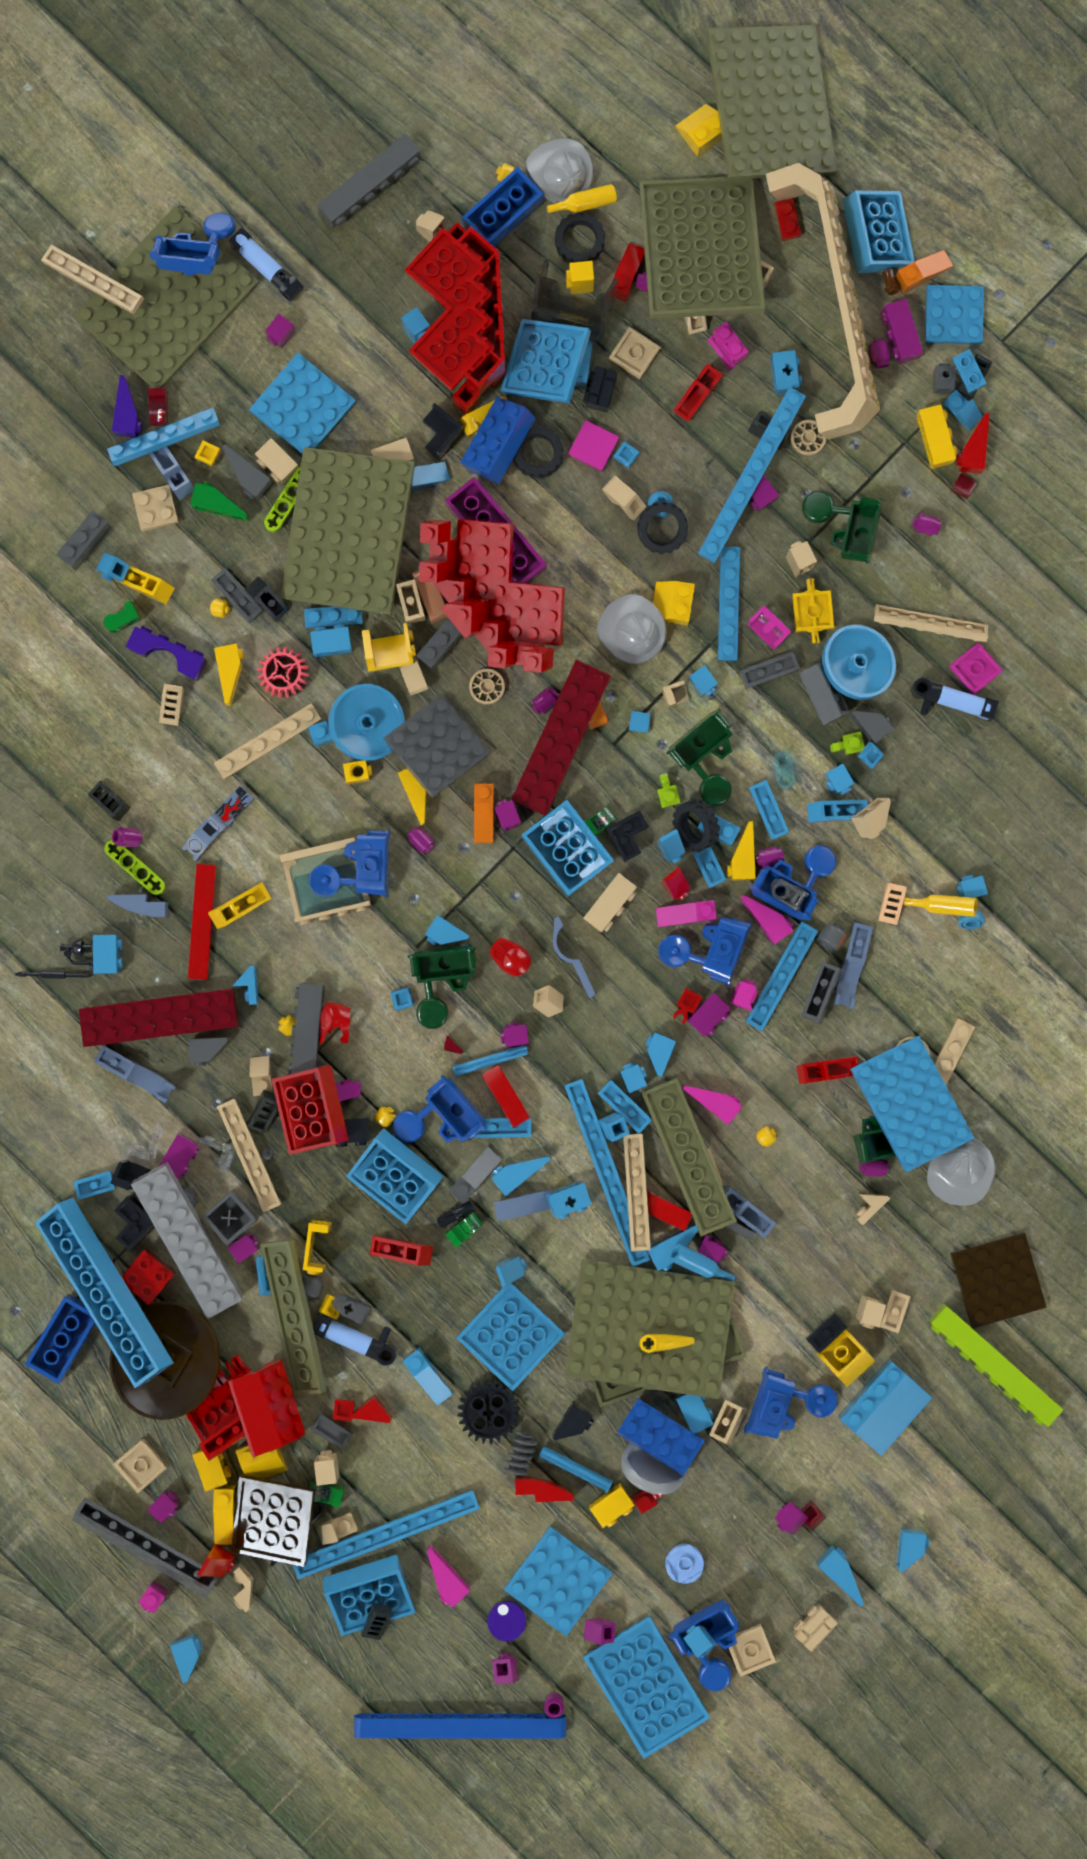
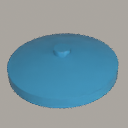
[822,625,896,700]
[328,684,405,761]

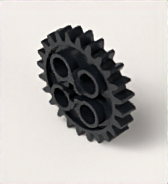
[457,1379,520,1444]

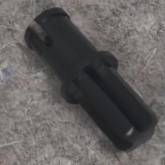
[437,1200,475,1228]

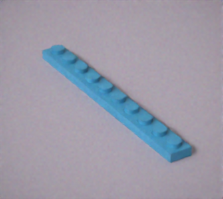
[698,387,806,563]
[564,1079,650,1267]
[293,1489,480,1579]

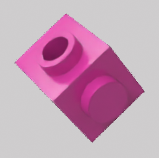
[138,1581,169,1613]

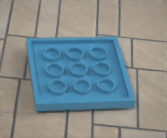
[501,319,591,404]
[249,353,356,455]
[456,1283,565,1391]
[504,1525,613,1636]

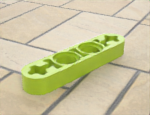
[264,467,301,533]
[104,840,166,895]

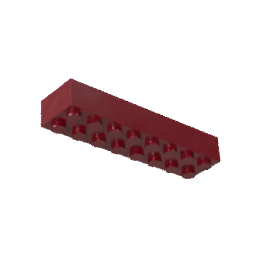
[511,659,612,816]
[78,989,240,1047]

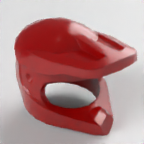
[489,938,531,976]
[319,1001,351,1044]

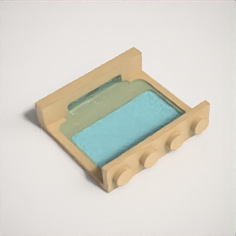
[280,837,372,926]

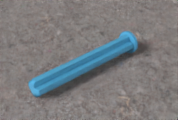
[452,1045,528,1079]
[539,1446,613,1493]

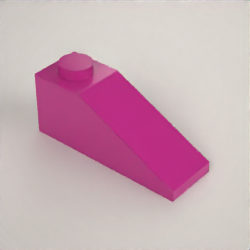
[740,895,794,945]
[656,900,716,927]
[682,1085,742,1125]
[427,1544,470,1608]

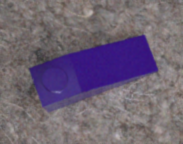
[112,375,142,438]

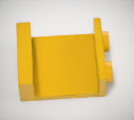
[362,623,416,672]
[303,1220,332,1275]

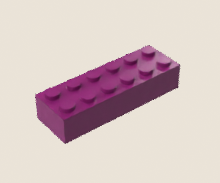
[445,477,547,583]

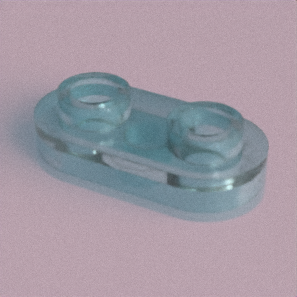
[773,751,796,790]

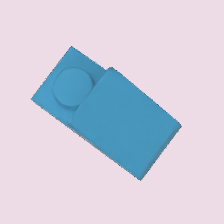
[942,390,983,431]
[232,966,259,1005]

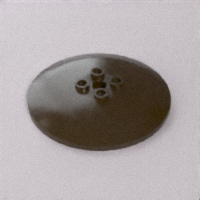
[110,1301,220,1420]

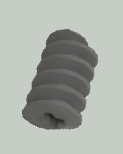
[504,1430,537,1475]

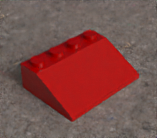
[271,1065,349,1155]

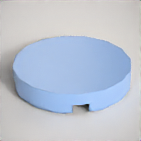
[665,1543,704,1584]

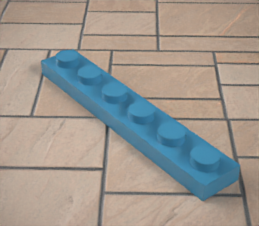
[107,407,220,467]
[718,547,740,661]
[745,922,818,1031]

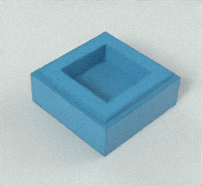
[613,441,640,469]
[629,711,650,733]
[857,742,884,769]
[390,987,414,1011]

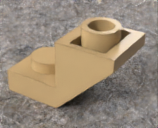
[602,476,646,520]
[399,656,428,696]
[233,1563,254,1612]

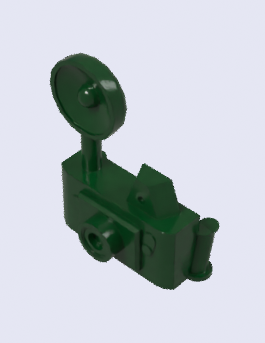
[802,491,882,564]
[666,709,733,806]
[407,945,477,1029]
[853,1116,896,1164]

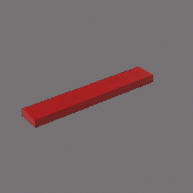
[188,864,216,980]

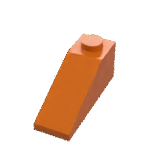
[895,250,953,294]
[474,784,494,843]

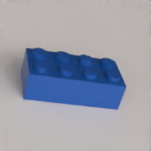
[462,167,543,247]
[460,397,535,484]
[25,1294,96,1384]
[617,1398,705,1477]

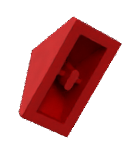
[352,1395,392,1423]

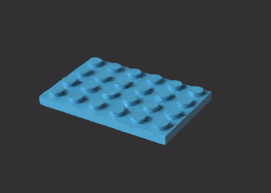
[850,1036,974,1173]
[583,1615,710,1759]

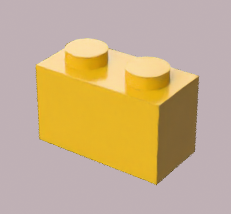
[566,261,594,294]
[192,1449,231,1492]
[589,1482,635,1528]

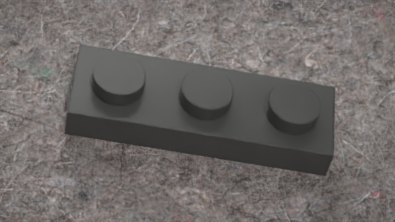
[211,568,263,624]
[739,651,800,689]

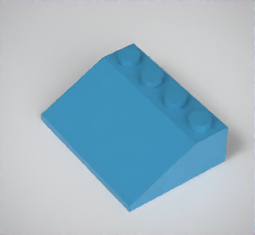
[842,191,915,273]
[521,800,614,897]
[346,1128,444,1224]
[838,1358,932,1456]
[323,1555,416,1636]

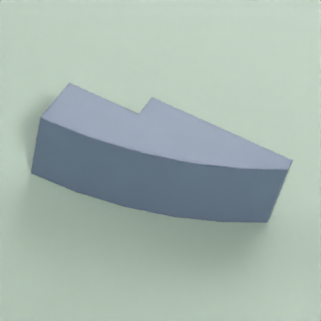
[149,446,194,500]
[107,894,168,918]
[724,1185,776,1239]
[494,1189,551,1221]

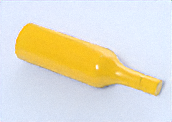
[547,184,617,213]
[903,895,978,917]

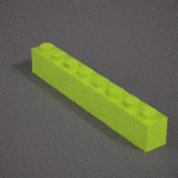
[928,1304,1063,1427]

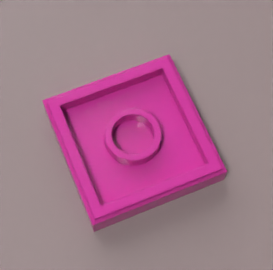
[568,420,619,472]
[949,642,1003,695]

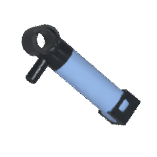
[228,227,304,302]
[910,678,999,722]
[313,1313,397,1366]

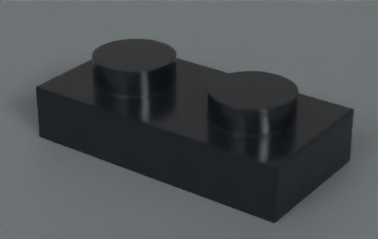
[805,1312,848,1354]

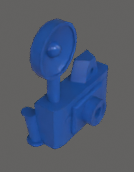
[149,213,236,276]
[309,829,390,898]
[750,845,837,920]
[658,917,752,987]
[393,1075,487,1143]
[744,1366,838,1439]
[669,1599,739,1691]

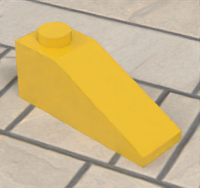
[115,566,175,605]
[214,643,245,707]
[398,769,427,827]
[727,821,756,881]
[208,882,272,929]
[213,1485,236,1545]

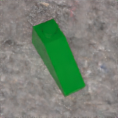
[190,482,249,522]

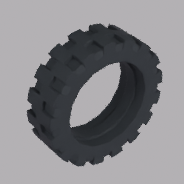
[555,212,605,263]
[513,426,563,479]
[637,501,688,554]
[672,799,720,852]

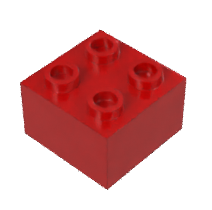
[122,1248,177,1305]

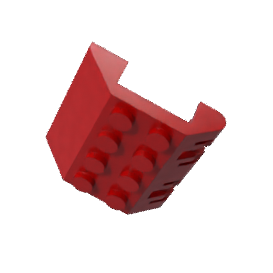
[186,1354,253,1461]
[228,1358,306,1457]

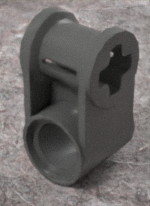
[770,878,809,911]
[333,1294,372,1325]

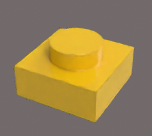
[195,440,221,467]
[318,1294,340,1320]

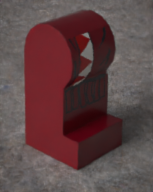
[148,388,168,426]

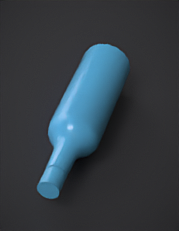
[669,1244,735,1282]

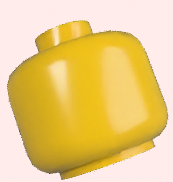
[496,163,515,182]
[210,598,231,618]
[278,1015,296,1036]
[375,1107,396,1127]
[756,1126,777,1147]

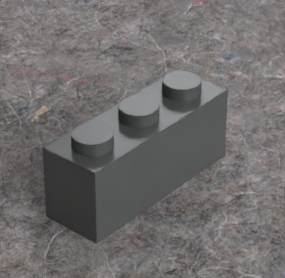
[56,510,111,571]
[416,618,463,671]
[799,662,850,725]
[801,962,842,1025]

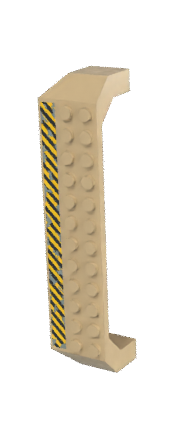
[766,163,880,440]

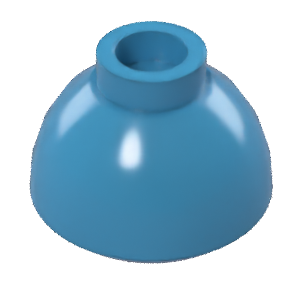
[647,491,674,517]
[958,909,985,929]

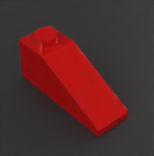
[609,243,645,302]
[956,413,990,474]
[660,867,690,901]
[370,1236,433,1266]
[197,1544,236,1577]

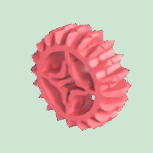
[257,647,309,698]

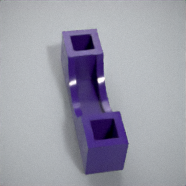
[125,626,207,681]

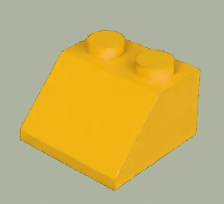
[675,104,722,157]
[653,581,695,626]
[816,1330,875,1387]
[235,1443,288,1479]

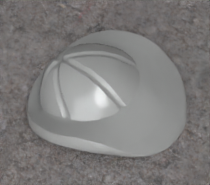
[526,138,594,204]
[597,594,667,664]
[927,1138,996,1206]
[621,1442,687,1495]

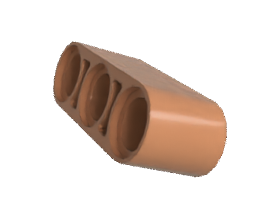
[412,571,448,624]

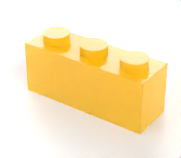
[916,404,958,469]

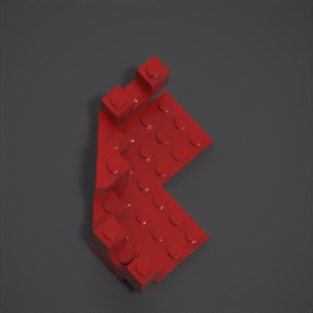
[404,222,506,415]
[419,519,565,673]

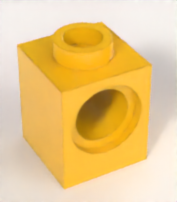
[343,760,373,785]

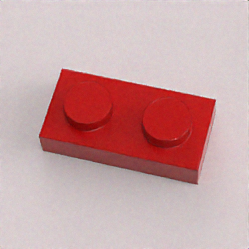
[774,198,801,241]

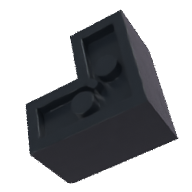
[423,403,464,461]
[606,810,649,863]
[110,1160,151,1191]
[114,1195,154,1251]

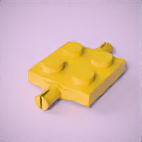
[792,578,834,644]

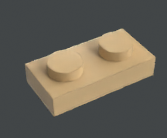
[880,1290,911,1333]

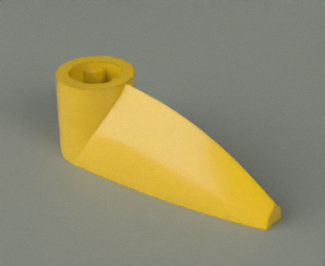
[459,395,507,437]
[639,1334,695,1353]

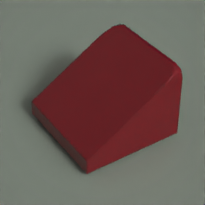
[951,473,977,499]
[444,1035,464,1054]
[801,1500,826,1530]

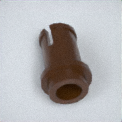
[882,269,900,295]

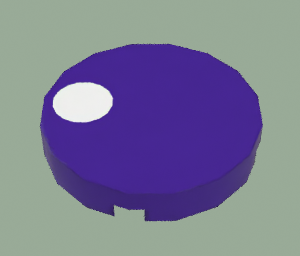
[487,1601,526,1641]

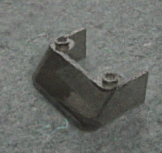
[531,259,618,342]

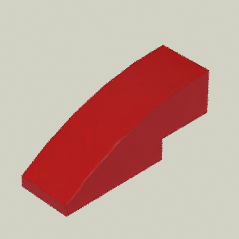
[673,363,724,422]
[796,1056,859,1084]
[482,1065,530,1128]
[647,1191,692,1231]
[515,1476,574,1502]

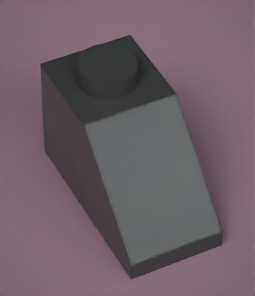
[850,711,893,744]
[189,1037,230,1066]

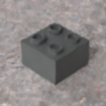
[202,1189,259,1245]

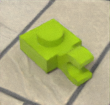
[830,732,865,755]
[657,773,681,808]

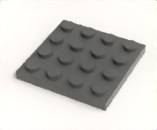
[383,694,491,798]

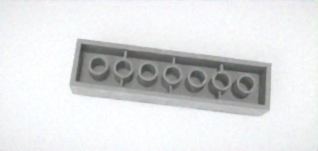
[131,1162,243,1319]

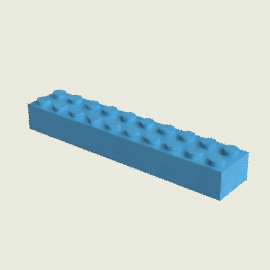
[35,1198,174,1388]

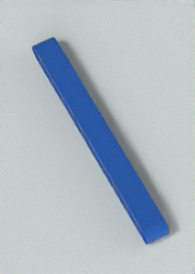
[354,1713,566,1739]

